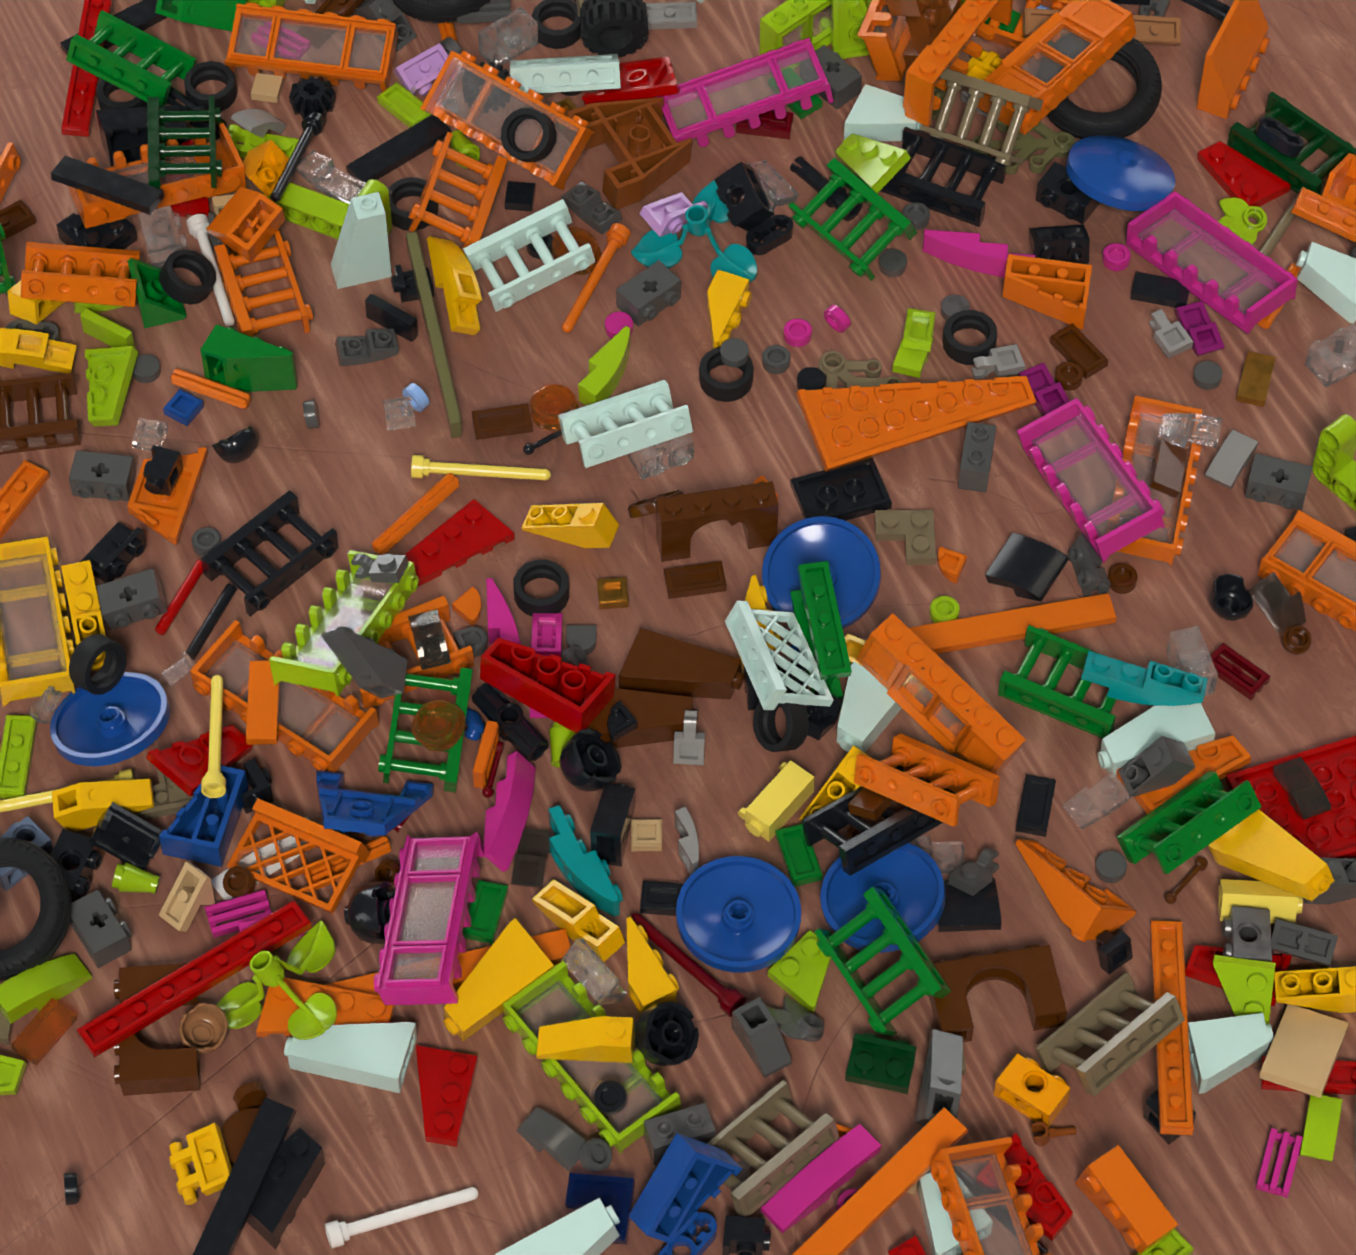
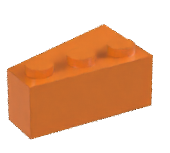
[1002,254,1092,330]
[1075,1145,1178,1254]

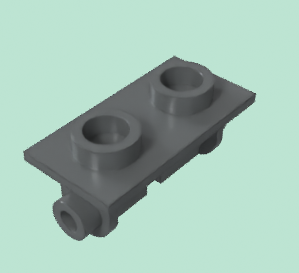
[1068,534,1111,597]

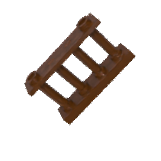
[0,373,81,455]

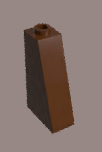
[619,628,744,700]
[587,688,699,748]

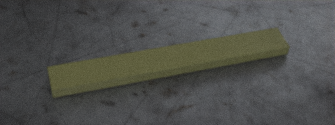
[406,232,462,438]

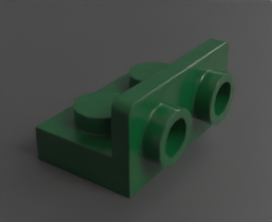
[845,1033,917,1094]

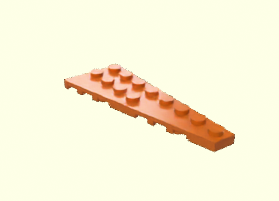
[796,376,1037,472]

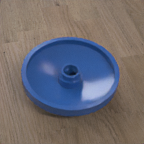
[1066,135,1176,211]
[762,516,881,629]
[50,672,170,767]
[820,843,946,953]
[676,856,801,973]

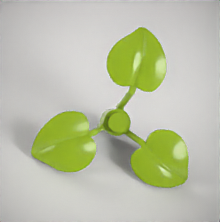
[216,920,337,1040]

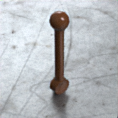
[1165,857,1208,904]

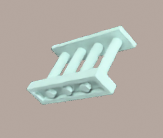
[463,199,596,312]
[558,380,693,468]

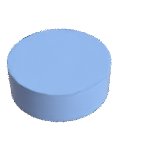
[402,383,430,412]

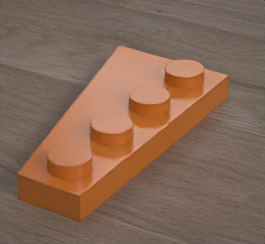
[1116,735,1252,814]
[256,977,395,1037]

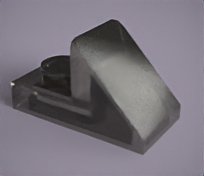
[1248,572,1306,637]

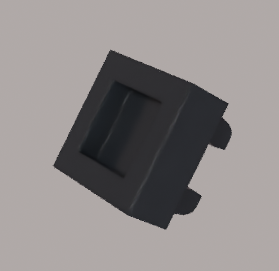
[1096,931,1133,974]

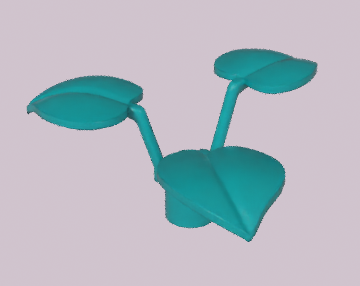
[631,180,757,283]

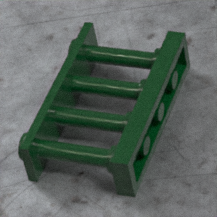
[1227,92,1356,195]
[147,96,222,189]

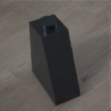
[590,784,636,867]

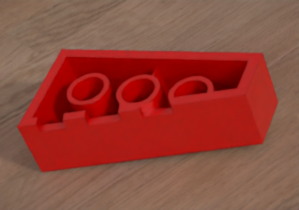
[480,637,616,733]

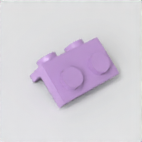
[394,43,448,97]
[639,192,708,237]

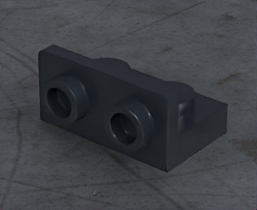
[1029,225,1090,264]
[80,522,146,583]

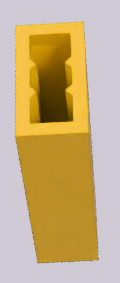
[1208,809,1335,901]
[443,918,554,1041]

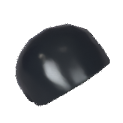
[212,426,258,463]
[1209,573,1254,621]

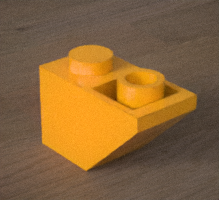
[243,140,289,196]

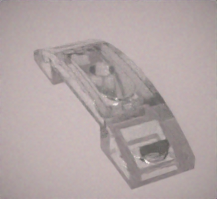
[296,150,392,204]

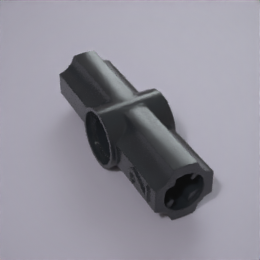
[472,683,548,761]

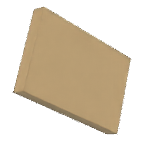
[1259,1004,1349,1098]

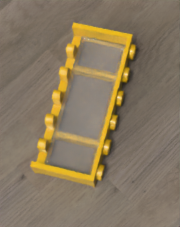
[0,537,75,707]

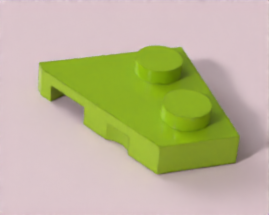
[767,930,832,1013]
[1213,955,1276,1024]

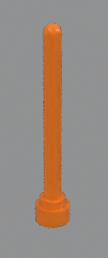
[562,223,631,333]

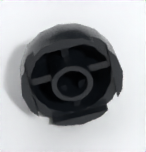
[559,729,621,792]
[344,881,395,944]
[634,1001,699,1067]

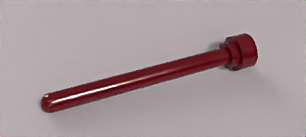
[630,913,746,1017]

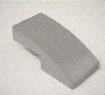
[231,109,287,138]
[1205,430,1259,490]
[675,806,699,875]

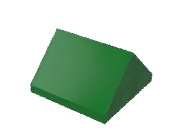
[127,258,186,329]

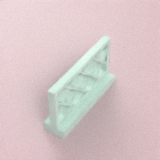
[510,54,621,93]
[725,600,834,710]

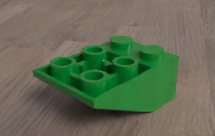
[155,0,247,32]
[200,324,298,392]

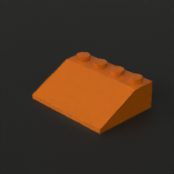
[1196,0,1270,119]

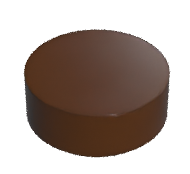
[1054,362,1083,391]
[1108,564,1138,594]
[223,866,256,898]
[233,1081,267,1111]

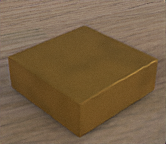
[597,577,629,610]

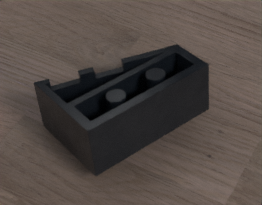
[96,105,189,167]
[246,1127,325,1249]

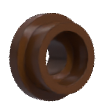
[1281,625,1311,655]

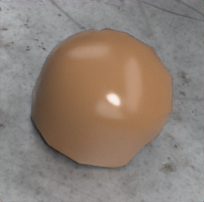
[179,1003,228,1054]

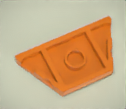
[127,447,208,545]

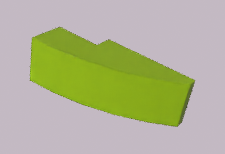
[578,326,631,406]
[0,953,92,1024]

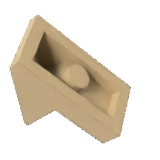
[159,862,215,932]

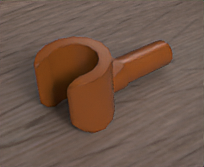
[1031,1122,1076,1146]

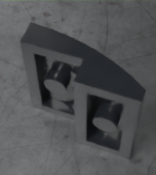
[985,533,1069,602]
[938,878,1002,932]

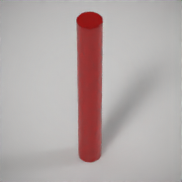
[155,560,203,635]

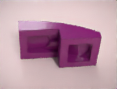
[1175,301,1225,357]
[1018,363,1070,416]

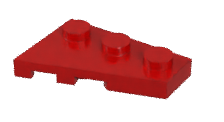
[1197,141,1291,207]
[146,725,253,797]
[415,1045,478,1147]
[975,1132,1073,1241]

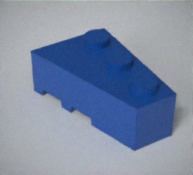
[159,766,249,867]
[629,1133,743,1244]

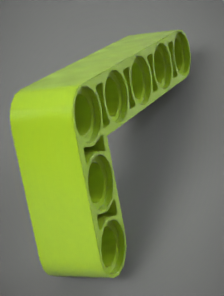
[263,179,392,239]
[1312,414,1356,512]

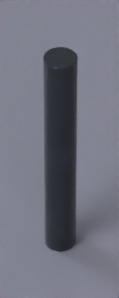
[185,584,237,660]

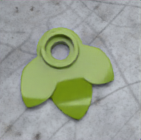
[1218,198,1267,245]

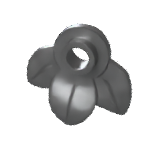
[767,996,825,1042]

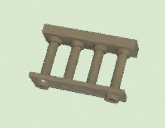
[919,68,1044,166]
[1035,973,1185,1097]
[706,1080,840,1217]

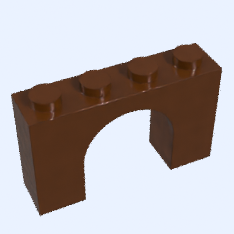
[656,481,778,562]
[929,944,1067,1042]
[114,963,200,1096]

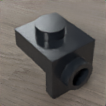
[391,264,434,303]
[806,691,843,741]
[241,758,273,814]

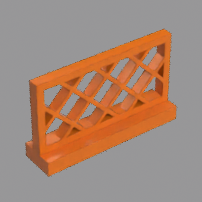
[226,798,370,914]

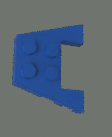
[316,770,433,836]

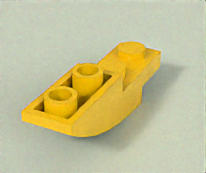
[427,236,482,335]
[0,328,77,374]
[61,560,106,671]

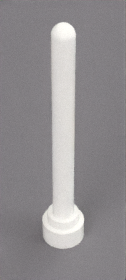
[186,214,235,327]
[324,1187,479,1249]

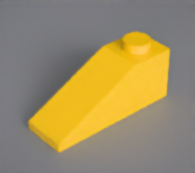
[536,1016,635,1063]

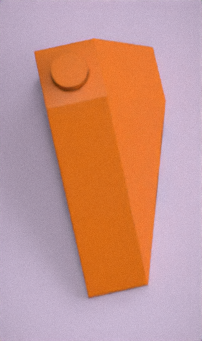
[1015,839,1137,942]

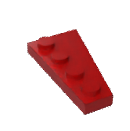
[404,499,515,587]

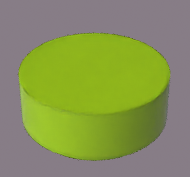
[929,596,960,623]

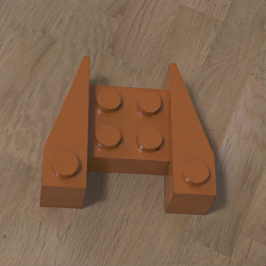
[886,0,961,70]
[564,97,692,210]

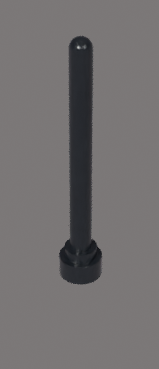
[271,111,326,202]

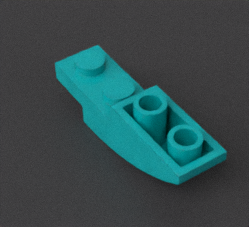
[1081,651,1208,706]
[548,805,623,917]

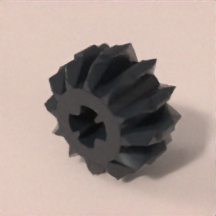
[289,74,336,119]

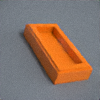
[472,720,500,789]

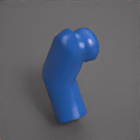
[464,708,485,741]

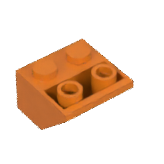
[206,187,285,262]

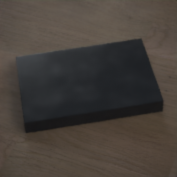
[790,457,892,521]

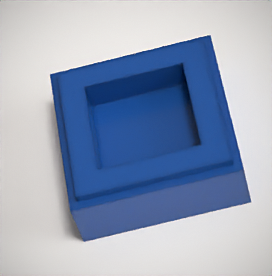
[163,389,204,426]

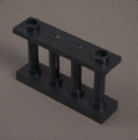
[880,127,1007,227]
[201,490,339,617]
[802,765,943,876]

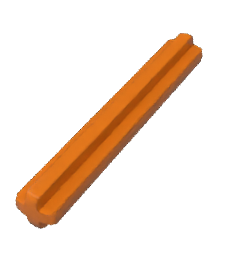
[372,473,459,555]

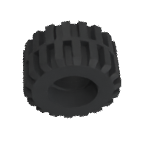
[580,0,649,57]

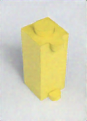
[738,760,815,842]
[1218,879,1303,924]

